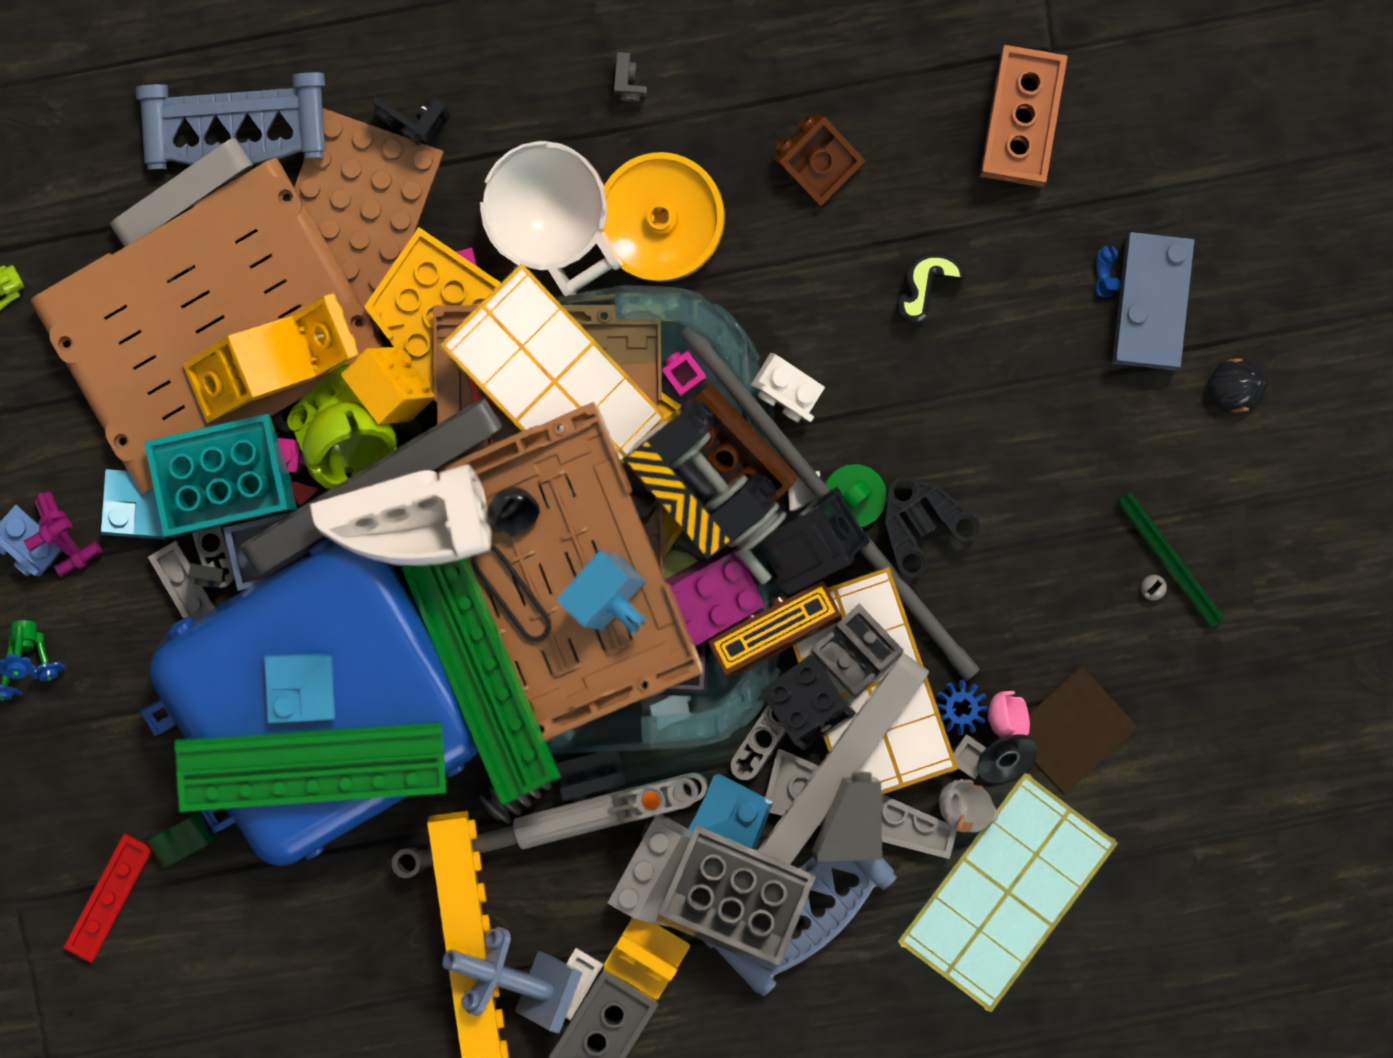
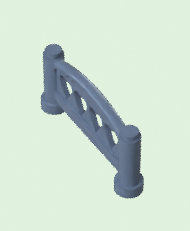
[135,72,325,171]
[704,857,897,996]

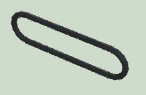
[472,545,551,641]

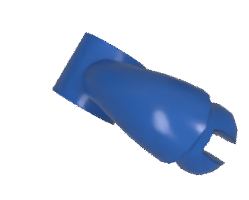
[1096,246,1121,297]

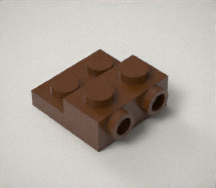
[772,113,865,206]

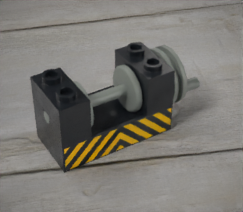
[623,396,786,585]

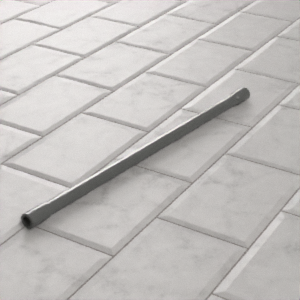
[678,322,980,681]

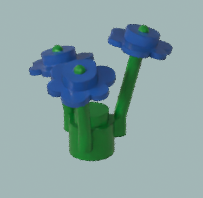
[0,620,66,701]

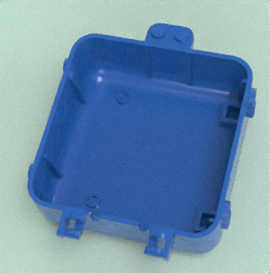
[140,536,478,866]

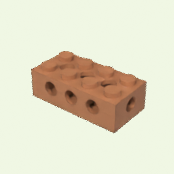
[979,45,1068,187]

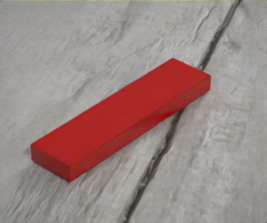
[63,833,153,963]

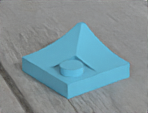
[101,469,166,540]

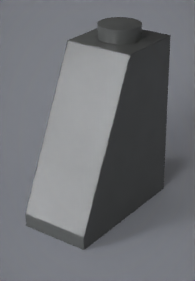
[812,772,882,862]

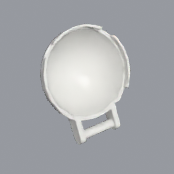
[480,141,623,300]

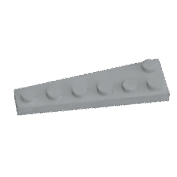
[765,749,957,859]

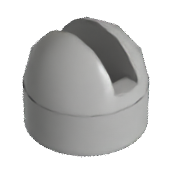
[1140,575,1167,601]

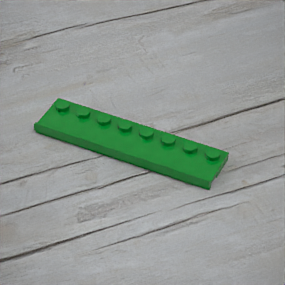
[400,558,560,805]
[175,721,446,812]

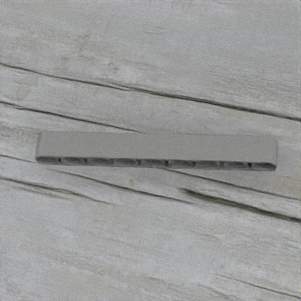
[757,652,929,865]

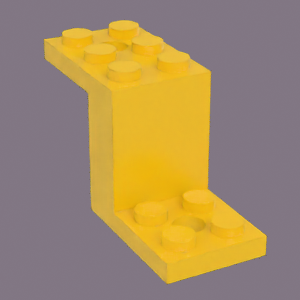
[183,293,358,424]

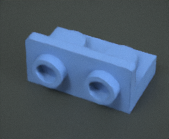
[0,505,62,577]

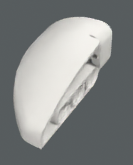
[310,464,491,566]

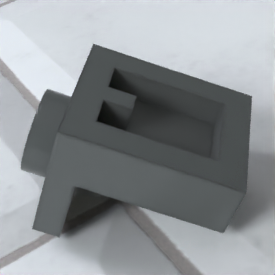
[614,52,647,102]

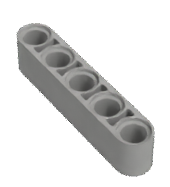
[109,138,253,248]

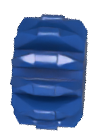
[936,680,989,735]

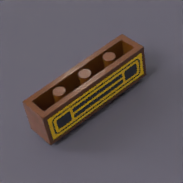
[708,581,842,680]

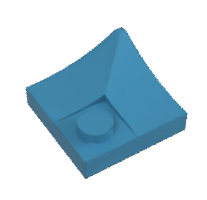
[265,654,335,723]
[688,774,774,850]

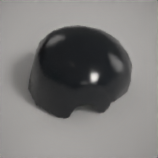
[486,487,540,537]

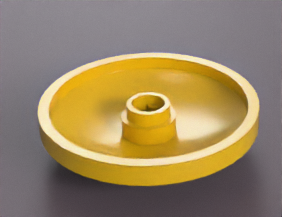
[603,152,725,282]

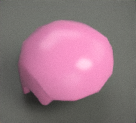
[988,691,1030,738]

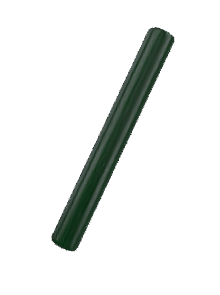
[1117,493,1224,628]

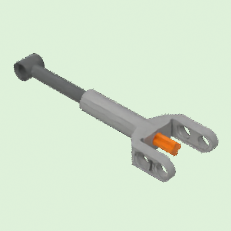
[392,772,708,878]

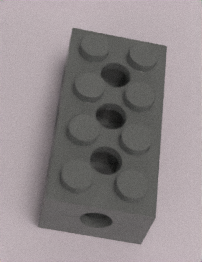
[548,967,659,1058]

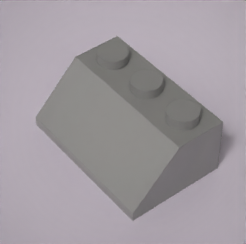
[608,814,693,927]

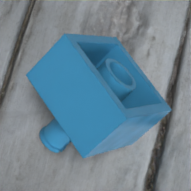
[556,550,647,634]

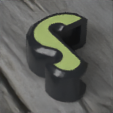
[897,252,966,324]

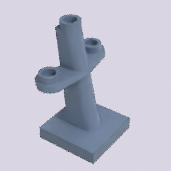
[443,927,583,1033]

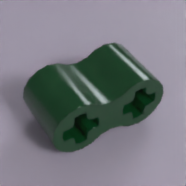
[147,812,216,869]

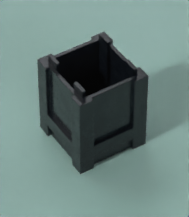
[755,487,870,595]

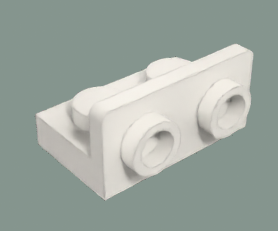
[751,353,825,423]

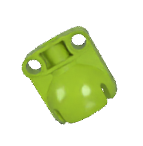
[287,363,397,489]

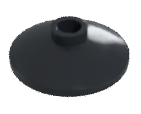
[977,734,1038,783]

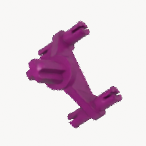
[23,492,103,577]

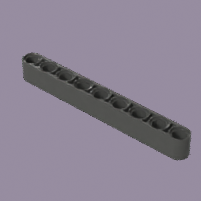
[240,398,502,575]

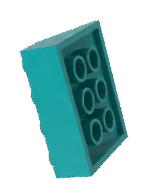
[144,413,297,538]

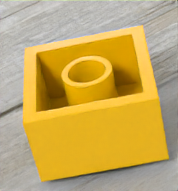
[341,347,436,425]

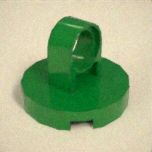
[826,464,887,527]

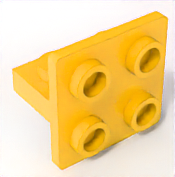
[604,917,690,999]

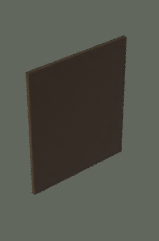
[1028,666,1139,794]

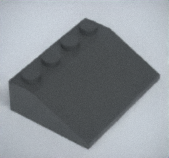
[656,825,816,971]

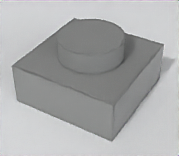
[953,734,986,779]

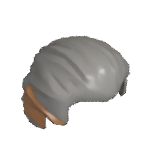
[938,778,998,833]

